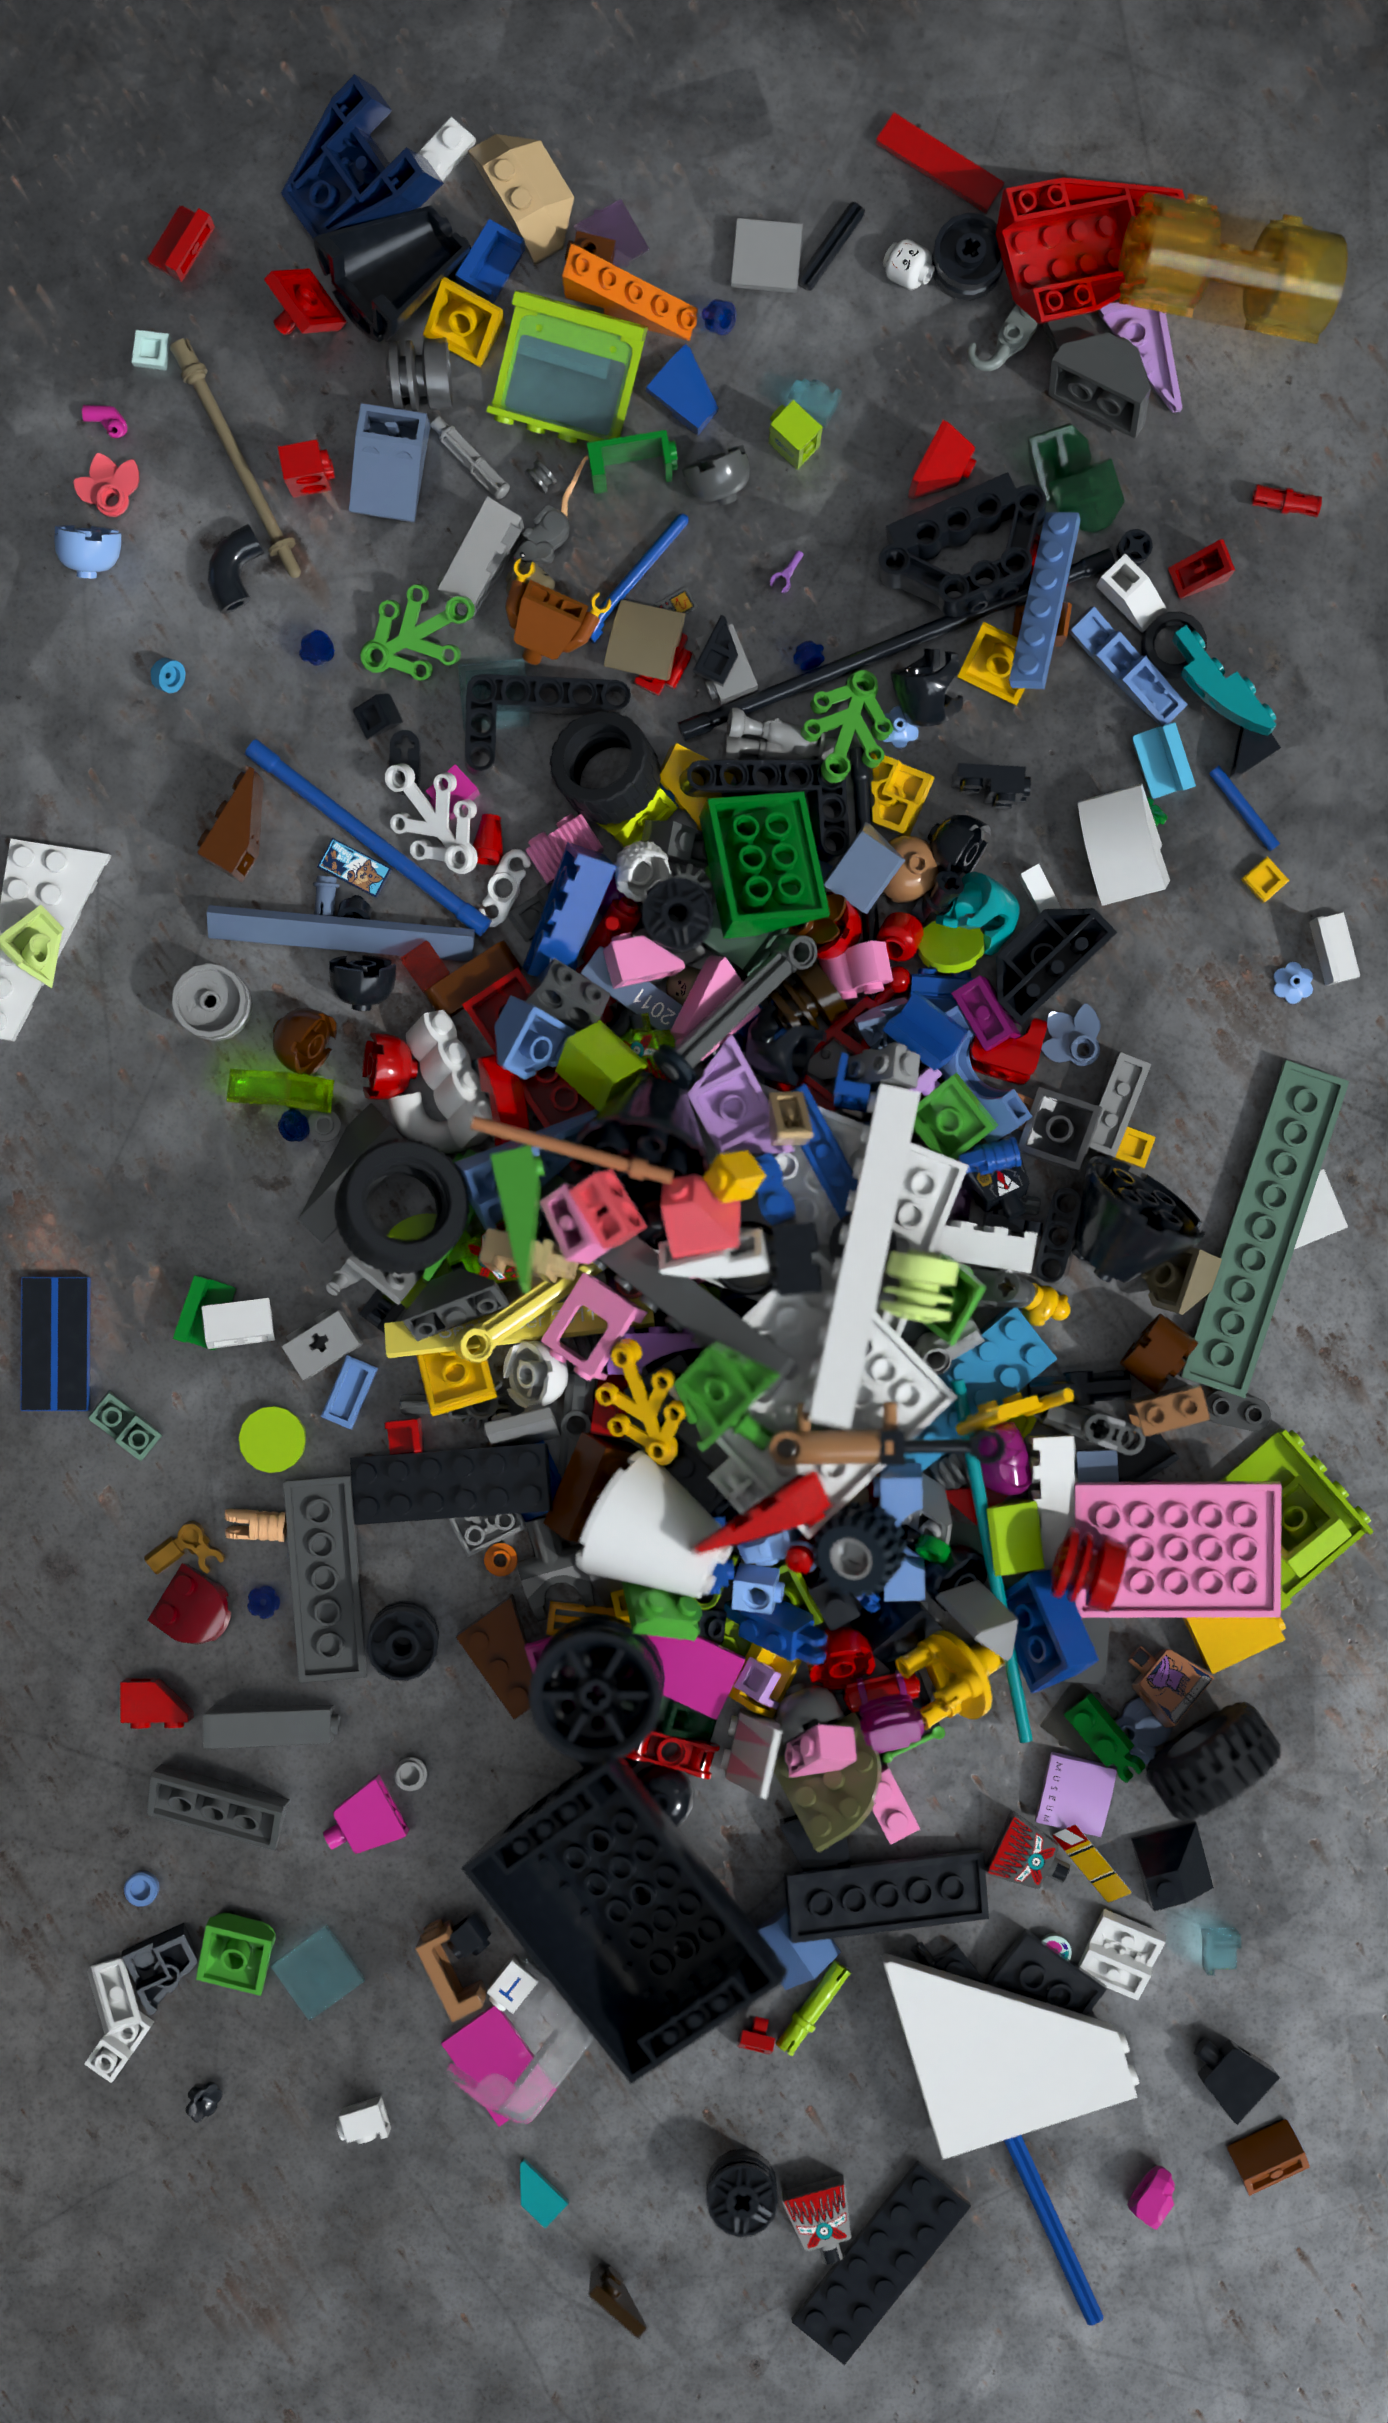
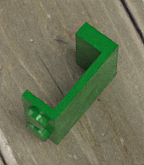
[587,430,678,494]

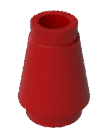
[472,814,503,866]

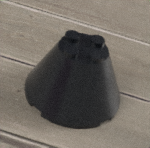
[574,1072,710,1203]
[1071,1156,1205,1283]

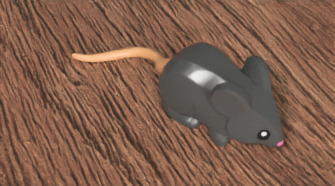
[513,455,588,564]

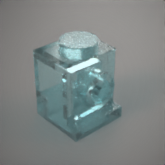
[788,378,842,429]

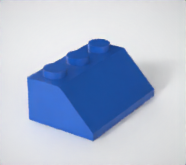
[1005,1569,1099,1693]

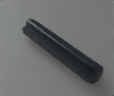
[798,202,865,290]

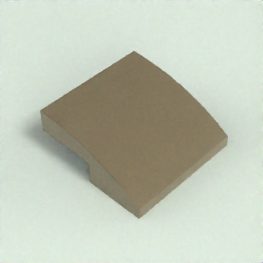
[604,600,686,681]

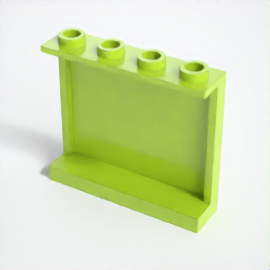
[1217,1428,1374,1611]

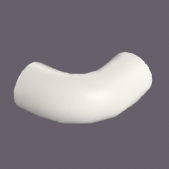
[388,1092,467,1154]

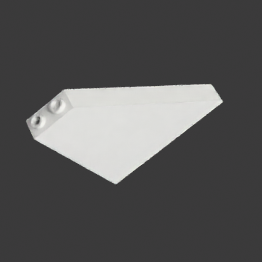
[881,1954,1139,2159]

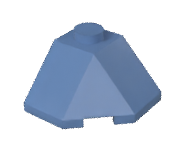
[495,996,577,1079]

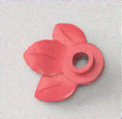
[74,453,139,517]

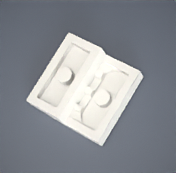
[1078,1909,1166,2001]

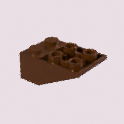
[197,766,264,883]

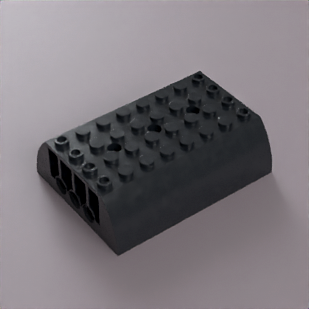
[461,1757,787,2084]

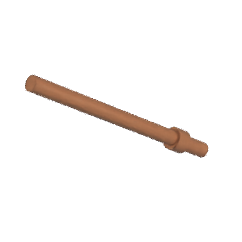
[471,1116,674,1184]

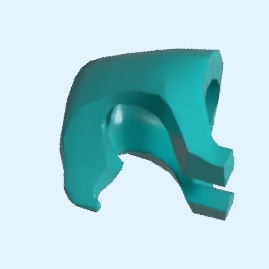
[936,871,1020,955]

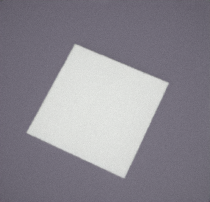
[1294,1169,1348,1249]

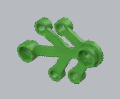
[360,584,475,681]
[801,670,893,783]

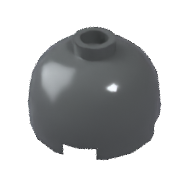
[682,445,750,506]
[776,1682,844,1743]

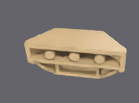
[468,134,574,265]

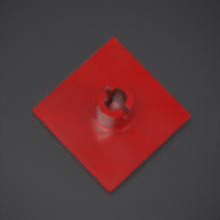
[264,268,347,335]

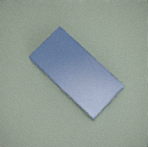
[320,1355,378,1430]

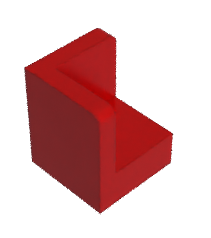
[384,1417,424,1455]

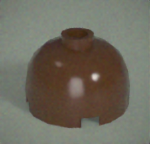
[273,1008,337,1076]

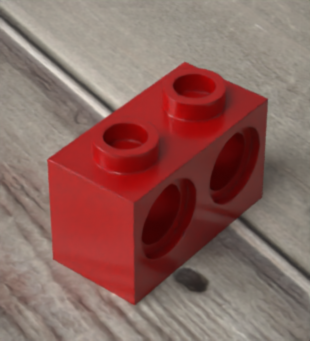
[278,439,335,498]

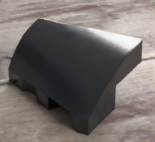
[122,1923,198,2016]

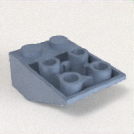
[349,403,430,523]

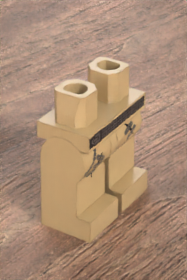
[479,1228,579,1284]

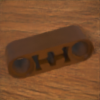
[424,940,523,1018]

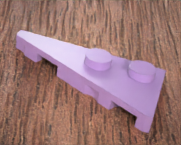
[1098,295,1182,413]

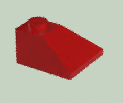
[908,420,977,500]

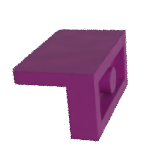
[952,975,1021,1051]

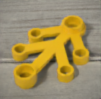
[596,1338,686,1465]

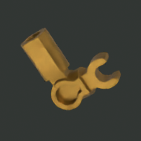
[144,1521,225,1575]

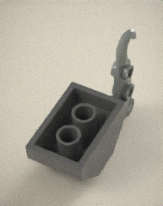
[967,304,1151,439]

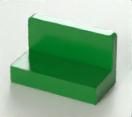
[172,1275,237,1350]

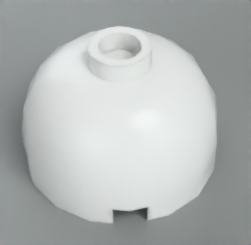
[503,1340,568,1408]

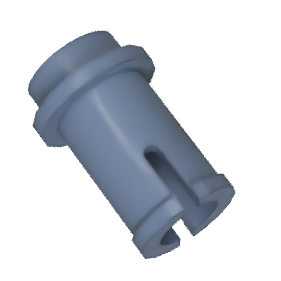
[313,876,340,916]

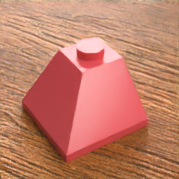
[661,1174,741,1259]

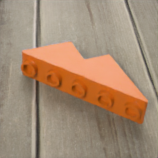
[562,244,698,341]

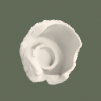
[615,841,671,903]

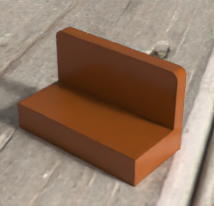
[1227,2119,1310,2196]

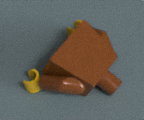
[505,558,611,665]

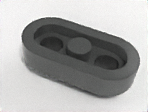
[1205,1390,1271,1431]

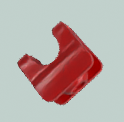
[969,1018,1047,1085]

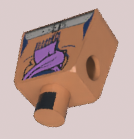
[1128,1646,1214,1728]

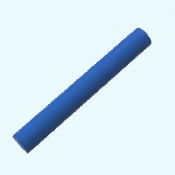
[1209,766,1280,852]

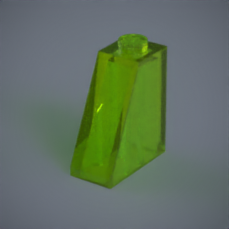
[226,1069,334,1113]

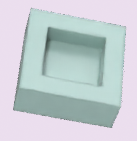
[132,330,171,370]

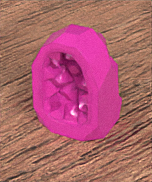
[1127,2165,1175,2230]

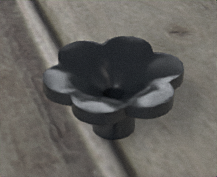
[186,2082,223,2123]

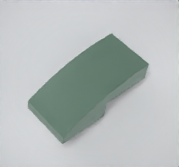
[88,1391,162,1461]

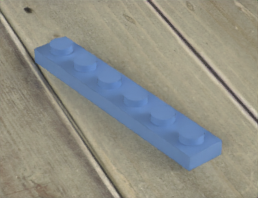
[1009,512,1081,689]

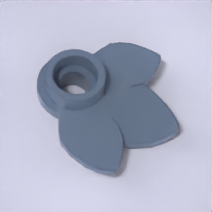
[1041,1004,1101,1066]
[1114,1697,1172,1764]

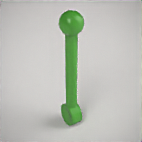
[880,1726,945,1763]

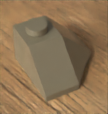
[1140,1247,1222,1315]

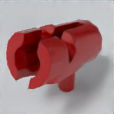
[582,897,641,964]

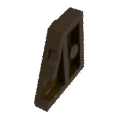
[588,2263,647,2339]

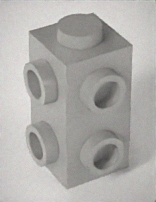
[846,1043,920,1097]

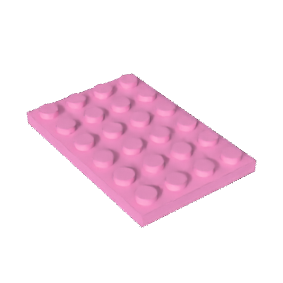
[1075,1481,1281,1618]

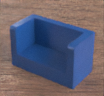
[455,219,525,303]

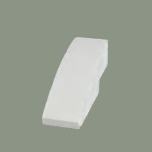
[659,1228,771,1278]

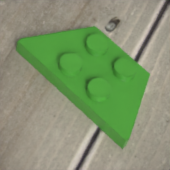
[674,1341,780,1452]

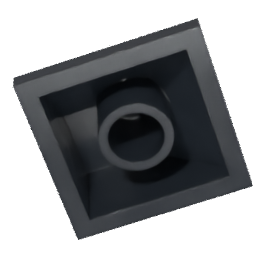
[1131,1821,1214,1912]

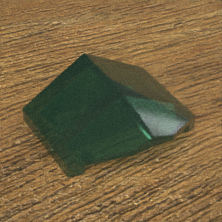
[1028,423,1092,501]
[1048,458,1125,533]

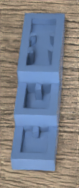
[1068,607,1188,726]

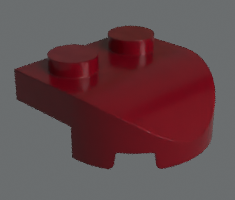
[147,1563,231,1645]

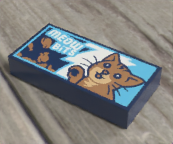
[317,838,392,899]

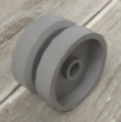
[172,963,253,1041]

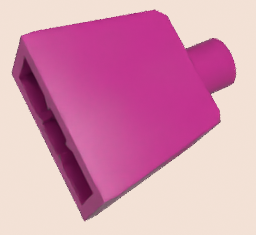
[323,1774,409,1854]

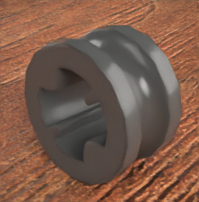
[525,460,557,494]

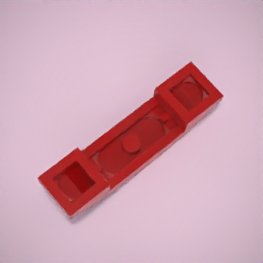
[477,1053,529,1147]

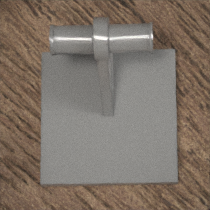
[326,1254,425,1305]

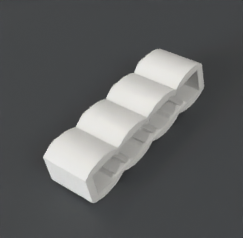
[406,1010,492,1149]

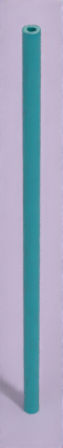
[951,1379,1033,1743]

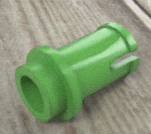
[730,1411,775,1451]

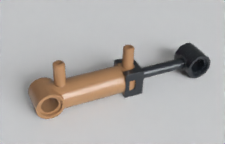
[769,1402,1006,1466]

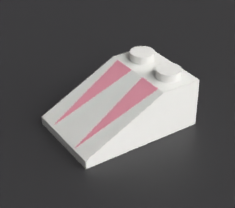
[720,1708,782,1799]

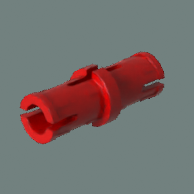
[1251,484,1322,518]

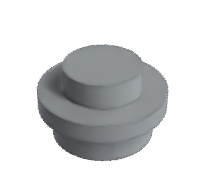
[394,1757,427,1791]

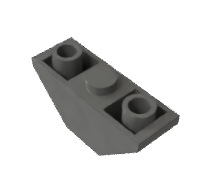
[402,1269,509,1341]

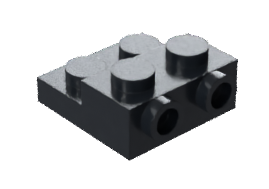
[952,763,1031,809]

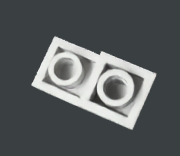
[85,2011,155,2083]

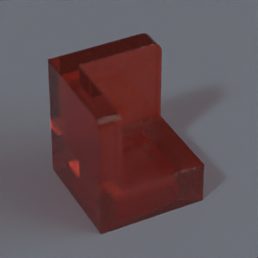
[400,941,451,993]

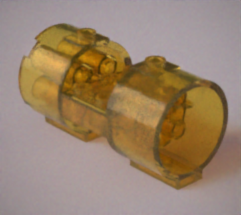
[1119,192,1348,344]

